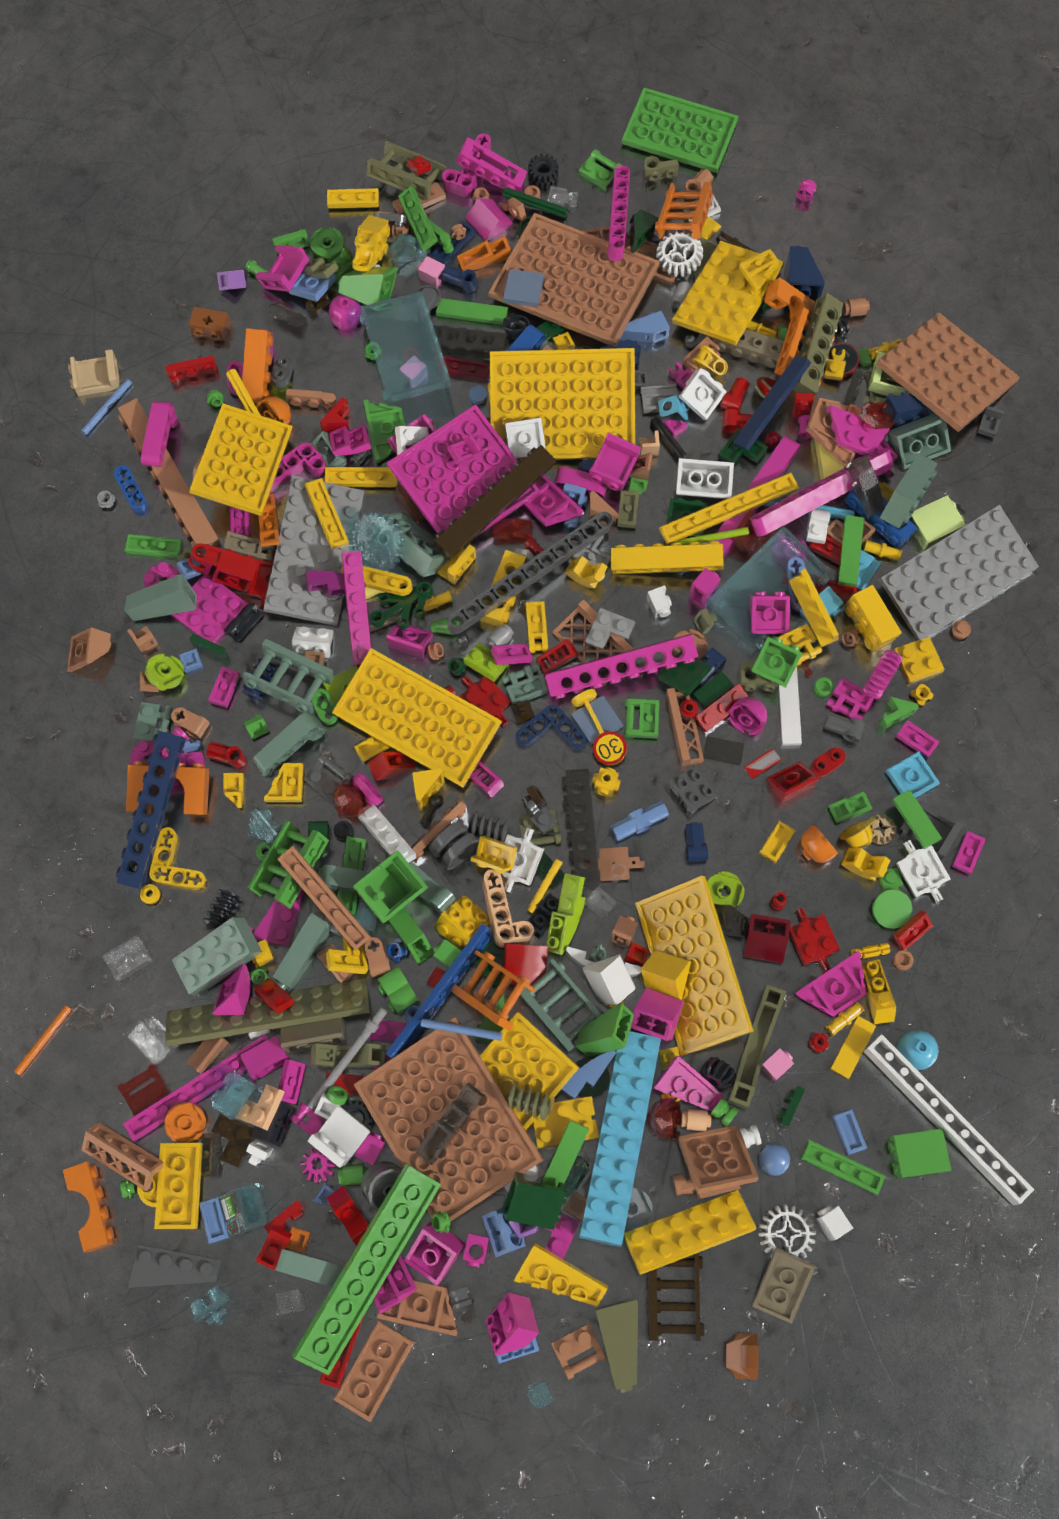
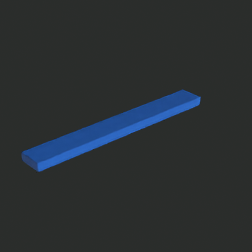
[386,924,493,1059]

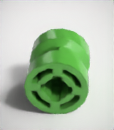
[710,1098,739,1127]

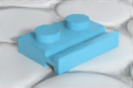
[856,550,882,591]

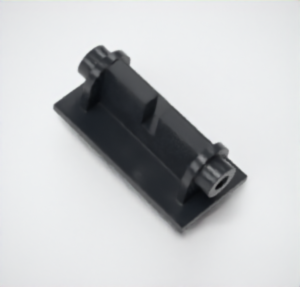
[225,603,263,641]

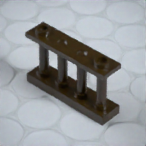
[647,1252,704,1341]

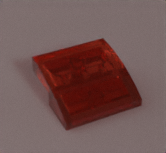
[731,510,779,563]

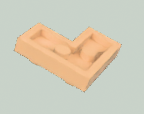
[236,1084,285,1131]

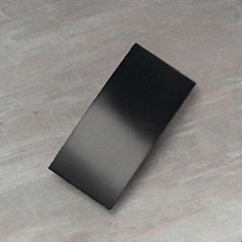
[527,893,559,938]

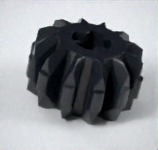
[700,1057,737,1091]

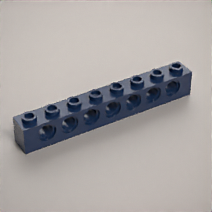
[116,731,186,889]

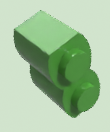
[377,966,420,1015]

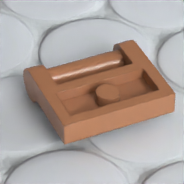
[551,1323,607,1380]

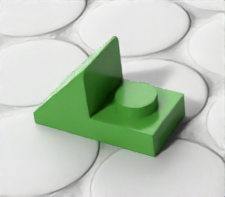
[879,697,919,730]

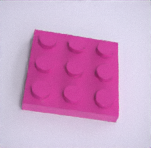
[171,574,248,643]

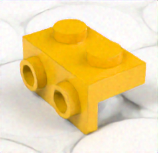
[470,836,517,874]

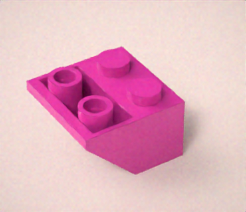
[631,988,684,1041]
[486,1293,539,1356]

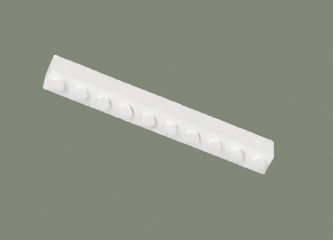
[863,1034,1034,1205]

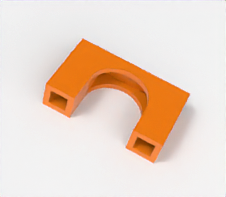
[126,761,209,815]

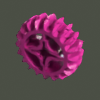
[863,649,902,699]

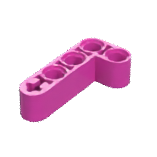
[442,134,491,198]
[141,401,177,467]
[270,442,326,494]

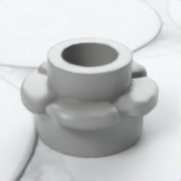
[97,491,115,508]

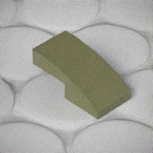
[303,258,339,279]

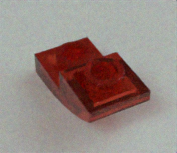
[493,519,533,540]

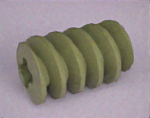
[508,1082,555,1121]

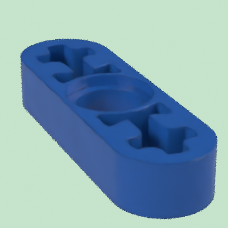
[114,465,147,513]

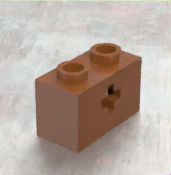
[188,307,231,340]

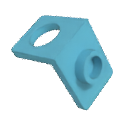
[658,394,688,420]

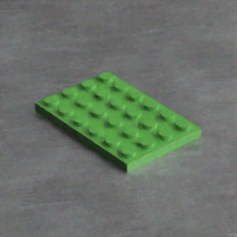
[621,87,739,173]

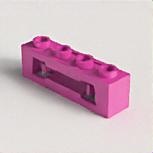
[455,137,527,191]

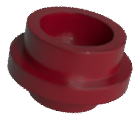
[764,432,782,448]

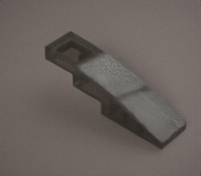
[416,1082,485,1165]

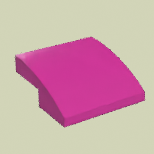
[329,424,371,455]
[373,1255,417,1314]

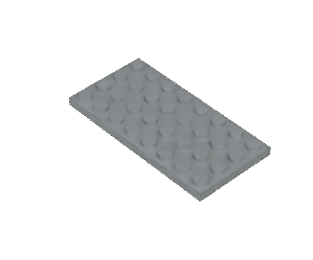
[264,476,364,626]
[879,505,1039,641]

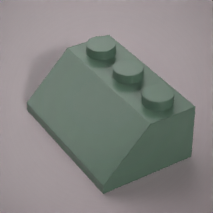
[887,413,951,470]

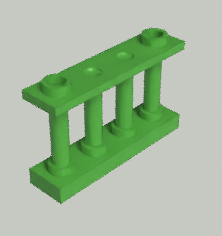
[247,820,329,909]

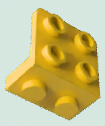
[434,896,490,951]

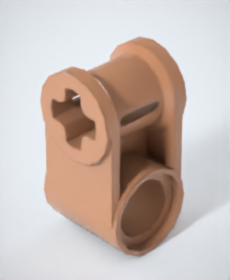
[171,707,210,740]
[365,937,391,978]

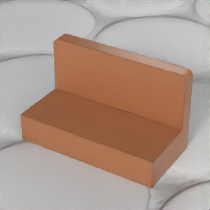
[186,1037,229,1074]

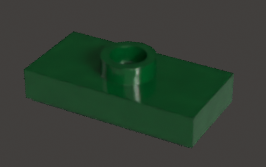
[536,851,565,890]

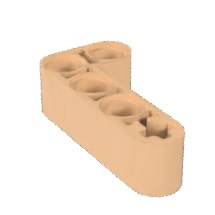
[481,869,534,948]

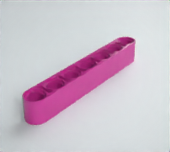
[607,165,630,261]

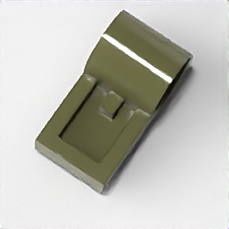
[643,156,679,182]

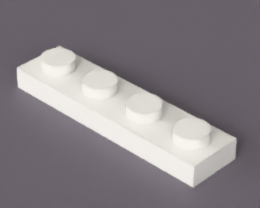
[358,805,416,863]

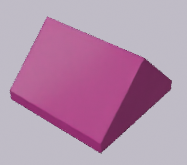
[465,198,513,241]
[387,623,433,659]
[213,964,252,1015]

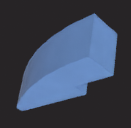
[561,1051,616,1099]

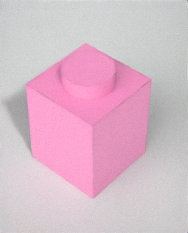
[417,256,445,287]
[761,1049,794,1082]

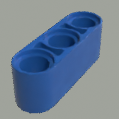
[507,325,546,351]

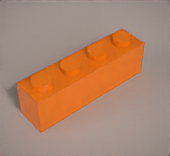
[242,328,273,404]

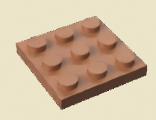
[678,1125,758,1194]

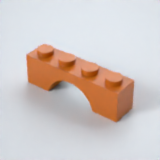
[63,1162,114,1253]

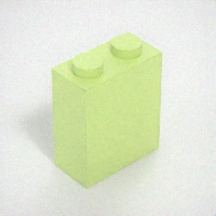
[909,495,966,551]

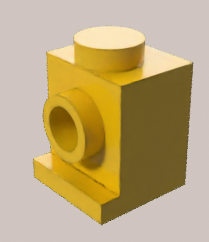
[252,939,276,969]

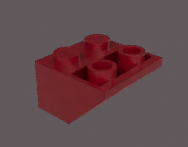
[743,914,791,964]

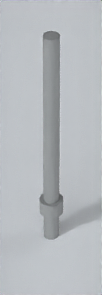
[307,1007,387,1110]

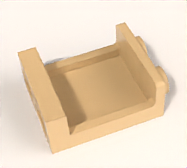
[68,350,120,396]

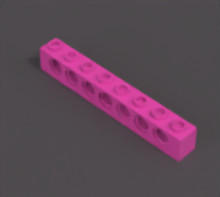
[545,634,698,699]

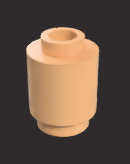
[681,1109,711,1131]

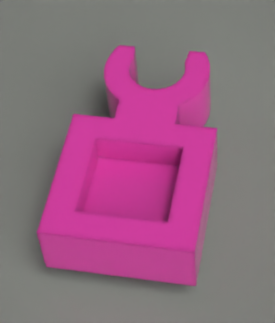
[669,362,693,390]

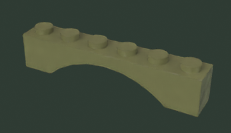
[727,984,786,1110]

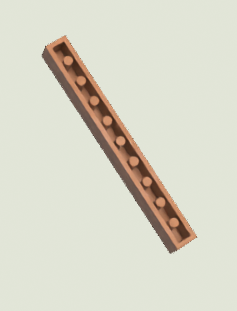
[118,398,221,553]

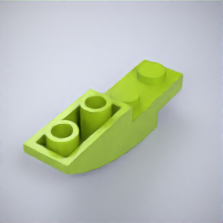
[546,873,586,955]

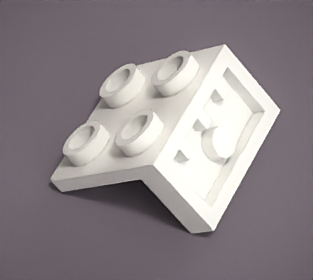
[308,1106,370,1168]

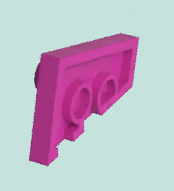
[253,889,305,948]
[652,1056,724,1112]

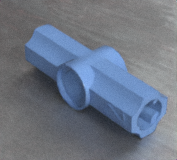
[610,801,669,842]

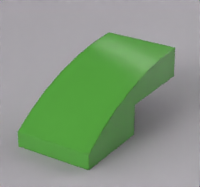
[828,791,873,824]

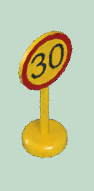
[571,689,627,765]

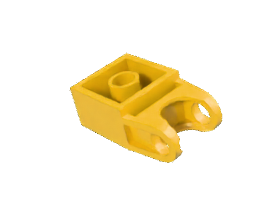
[352,215,390,271]

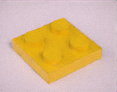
[894,637,945,684]

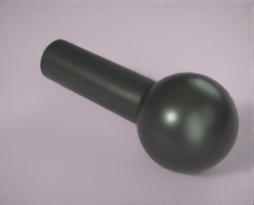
[420,793,443,826]

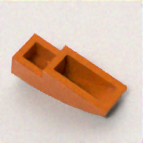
[457,235,513,271]

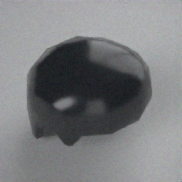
[503,314,530,339]

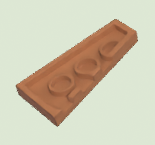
[411,796,467,860]

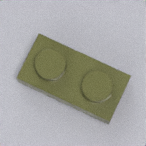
[617,491,639,528]

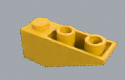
[861,959,896,1024]

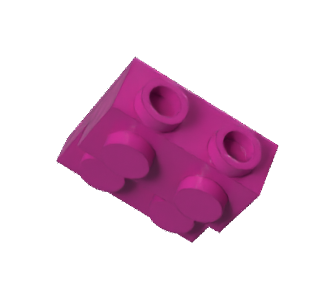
[750,591,790,634]

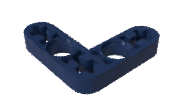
[516,704,587,751]

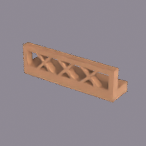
[666,688,704,766]
[81,1122,164,1191]

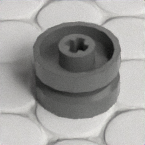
[429,821,479,870]
[361,1161,402,1211]

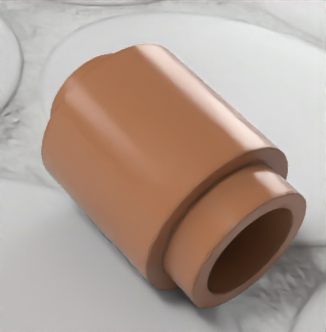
[842,297,870,317]

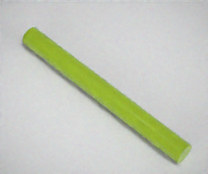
[675,527,749,545]

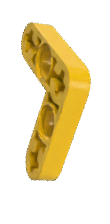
[149,827,207,890]

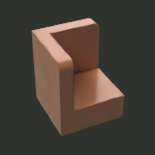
[127,626,158,654]

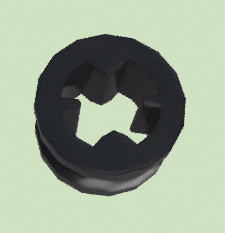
[836,319,850,337]

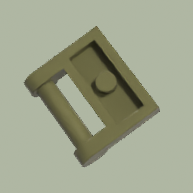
[518,810,562,845]

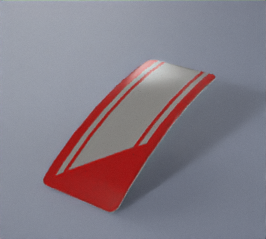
[744,749,781,779]

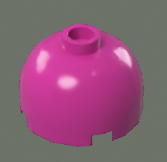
[329,294,364,331]
[729,697,768,735]

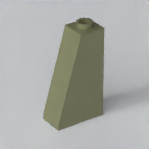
[595,1299,638,1393]

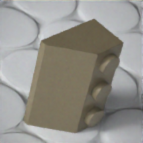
[280,1017,347,1053]

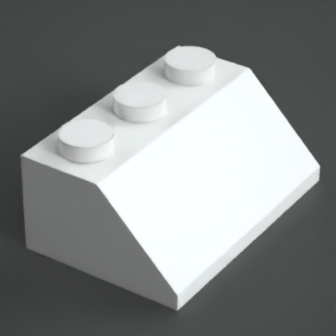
[676,458,734,499]

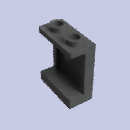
[899,801,964,861]

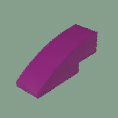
[305,570,366,597]

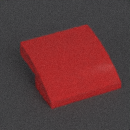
[502,943,548,986]

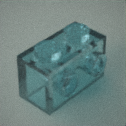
[211,1069,256,1121]

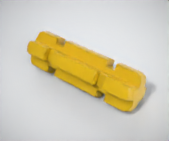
[851,943,890,959]

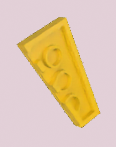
[514,1243,608,1307]

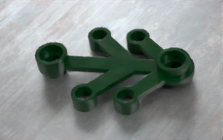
[369,581,434,629]

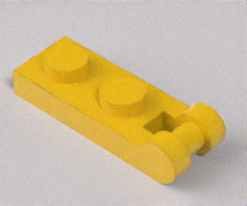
[526,601,548,653]

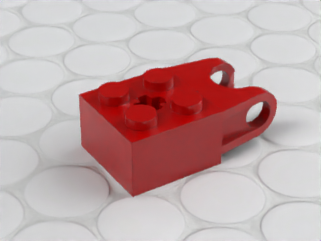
[188,543,259,593]

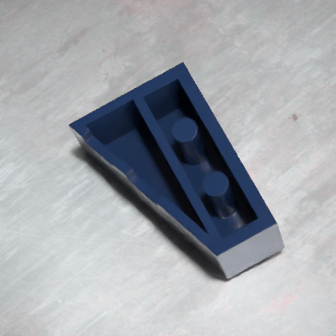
[881,391,934,431]

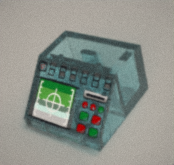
[219,1182,270,1238]

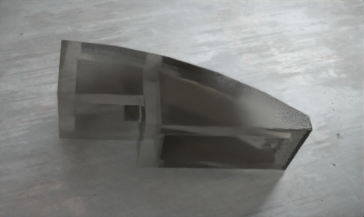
[846,455,884,517]

